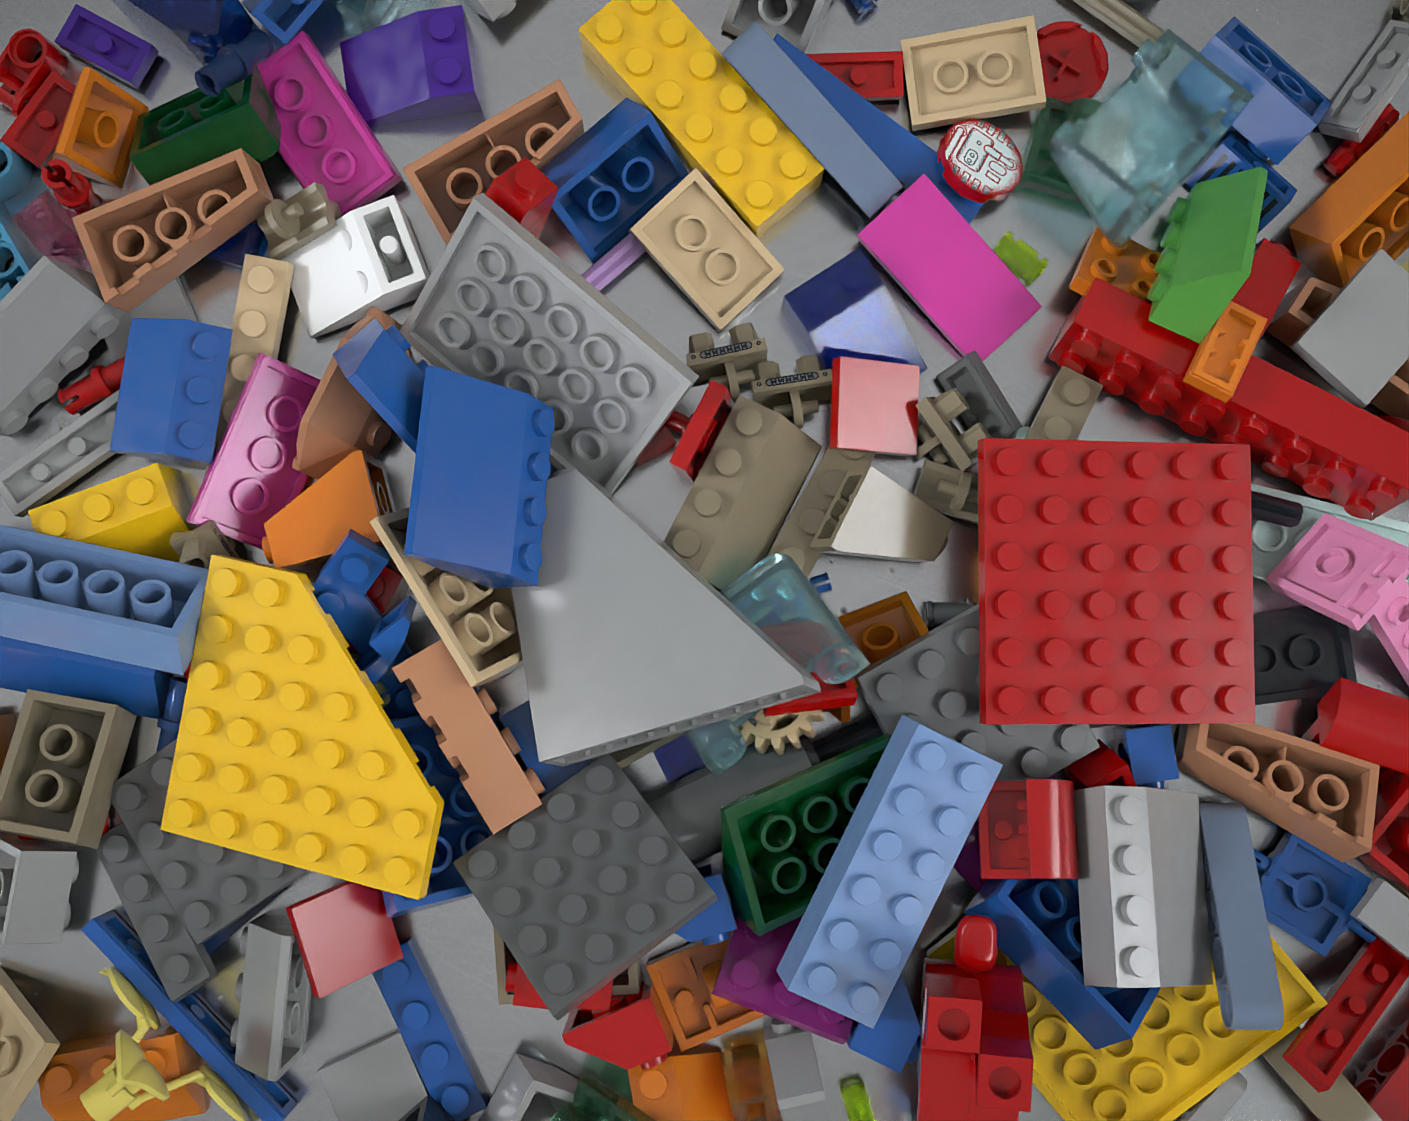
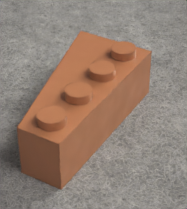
[392,639,546,834]
[1176,723,1380,863]

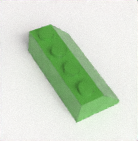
[1147,167,1268,344]

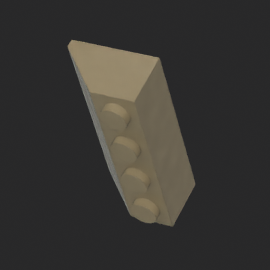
[664,395,822,605]

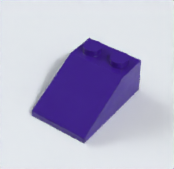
[340,5,482,127]

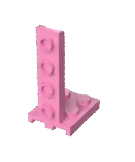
[1265,513,1409,687]

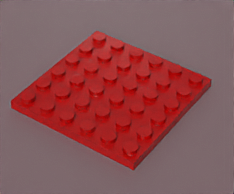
[978,438,1255,725]

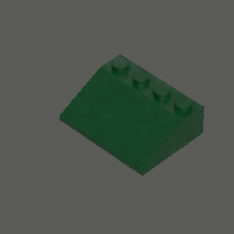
[720,733,891,936]

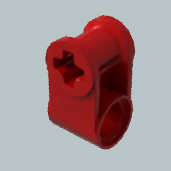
[0,29,67,118]

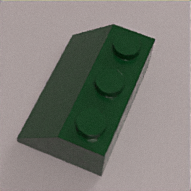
[129,65,281,186]

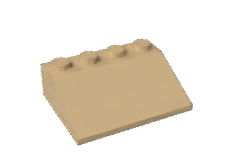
[370,507,523,688]

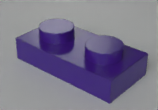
[54,4,159,89]

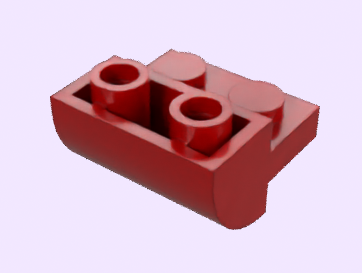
[1301,677,1409,785]
[978,779,1079,879]

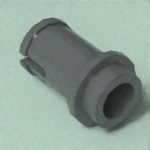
[925,598,978,630]

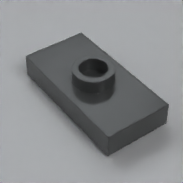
[936,350,1023,438]

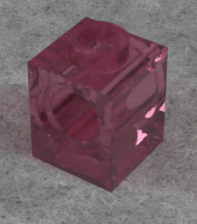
[12,190,84,263]

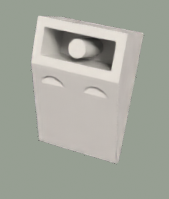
[281,195,430,339]

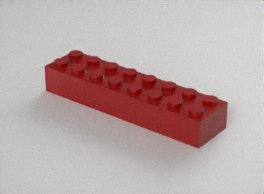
[1048,277,1409,521]

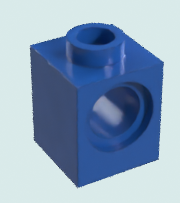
[1113,724,1180,789]

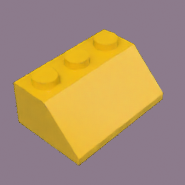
[28,463,198,562]

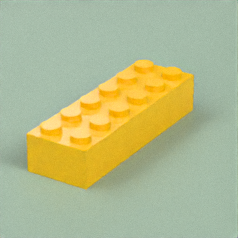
[578,0,825,239]

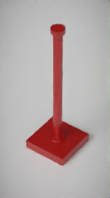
[664,380,734,484]

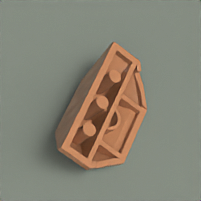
[292,306,411,480]

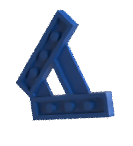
[312,528,480,719]

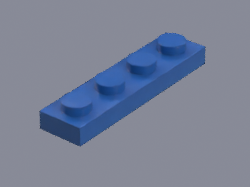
[372,939,489,1121]

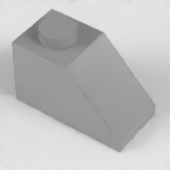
[763,1019,826,1110]

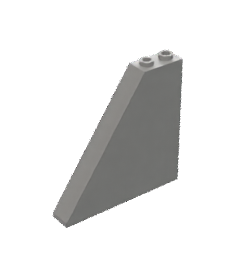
[511,469,821,767]

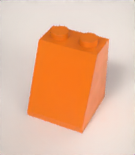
[262,450,394,573]

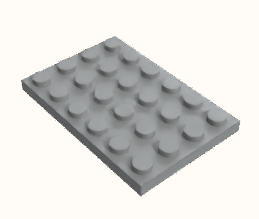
[400,193,699,494]

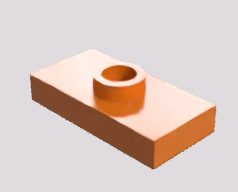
[1183,301,1268,403]

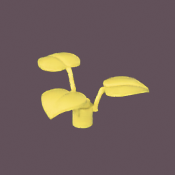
[80,967,246,1121]

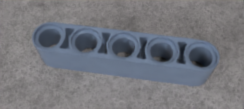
[721,20,903,218]
[1199,803,1284,1030]

